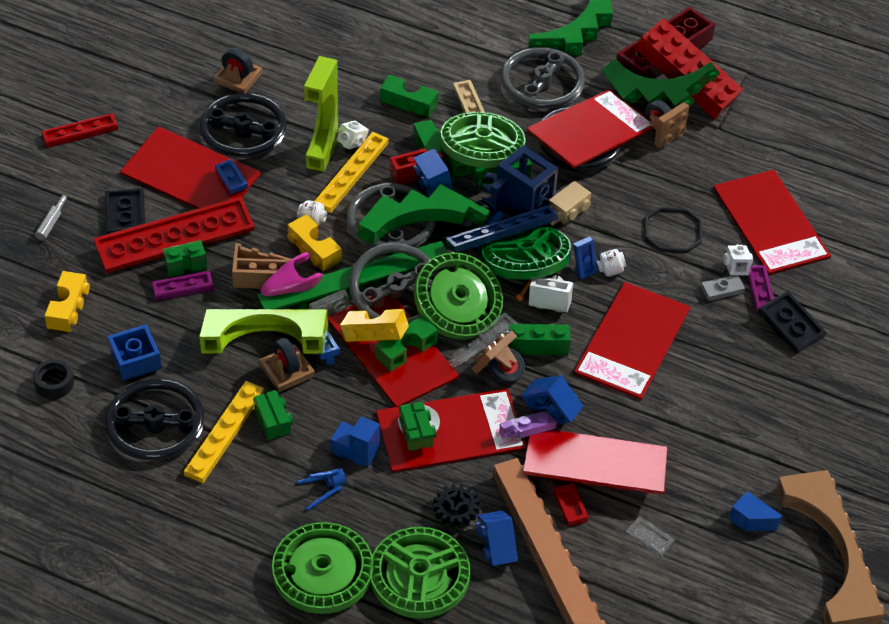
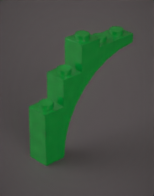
[528,0,613,56]
[601,59,720,108]

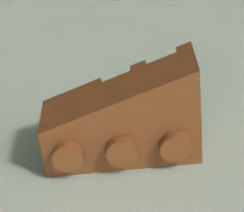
[232,242,292,289]

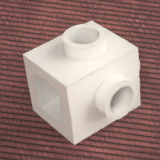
[337,121,369,149]
[723,245,753,275]

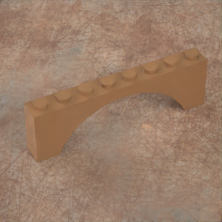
[776,470,885,624]

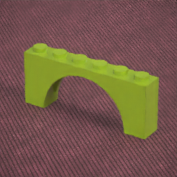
[304,56,338,172]
[199,309,328,354]

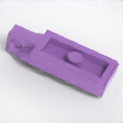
[499,411,557,438]

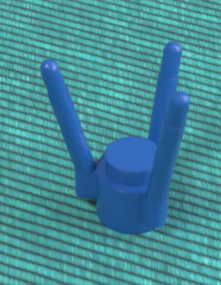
[296,468,346,511]

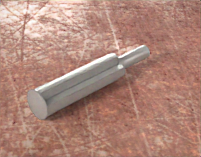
[35,195,67,241]

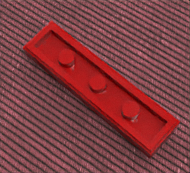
[41,113,119,148]

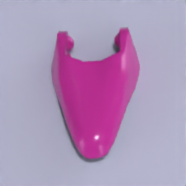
[261,252,322,297]

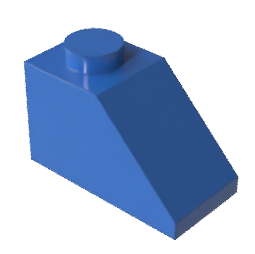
[729,491,782,531]

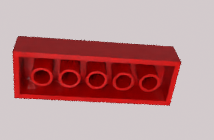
[635,18,743,120]

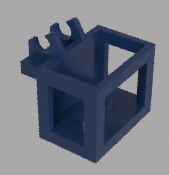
[482,146,558,216]

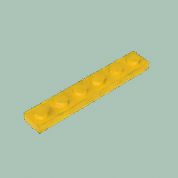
[315,132,388,213]
[184,381,264,483]

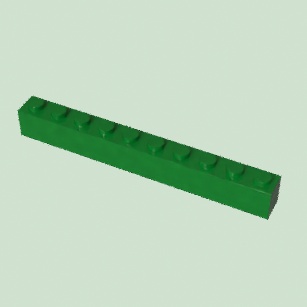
[257,241,450,309]

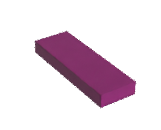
[747,265,774,315]
[151,271,214,301]

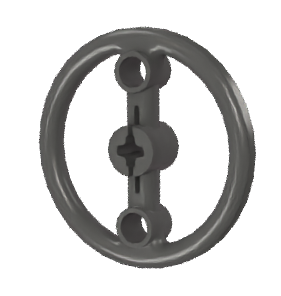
[501,47,585,109]
[347,183,436,248]
[350,243,439,324]

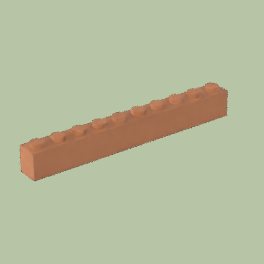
[493,458,606,624]

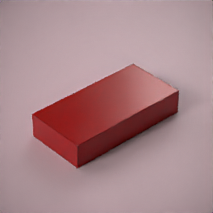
[553,483,589,527]

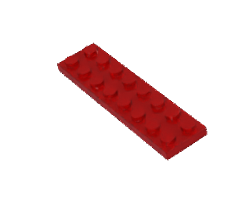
[94,196,255,273]

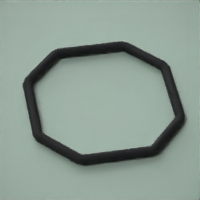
[644,207,702,252]

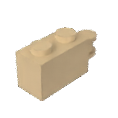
[549,181,591,226]

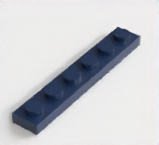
[446,205,558,253]

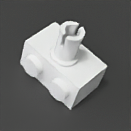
[529,275,573,313]

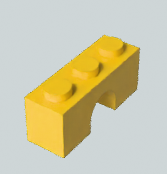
[287,215,342,272]
[45,271,90,332]
[340,309,409,342]

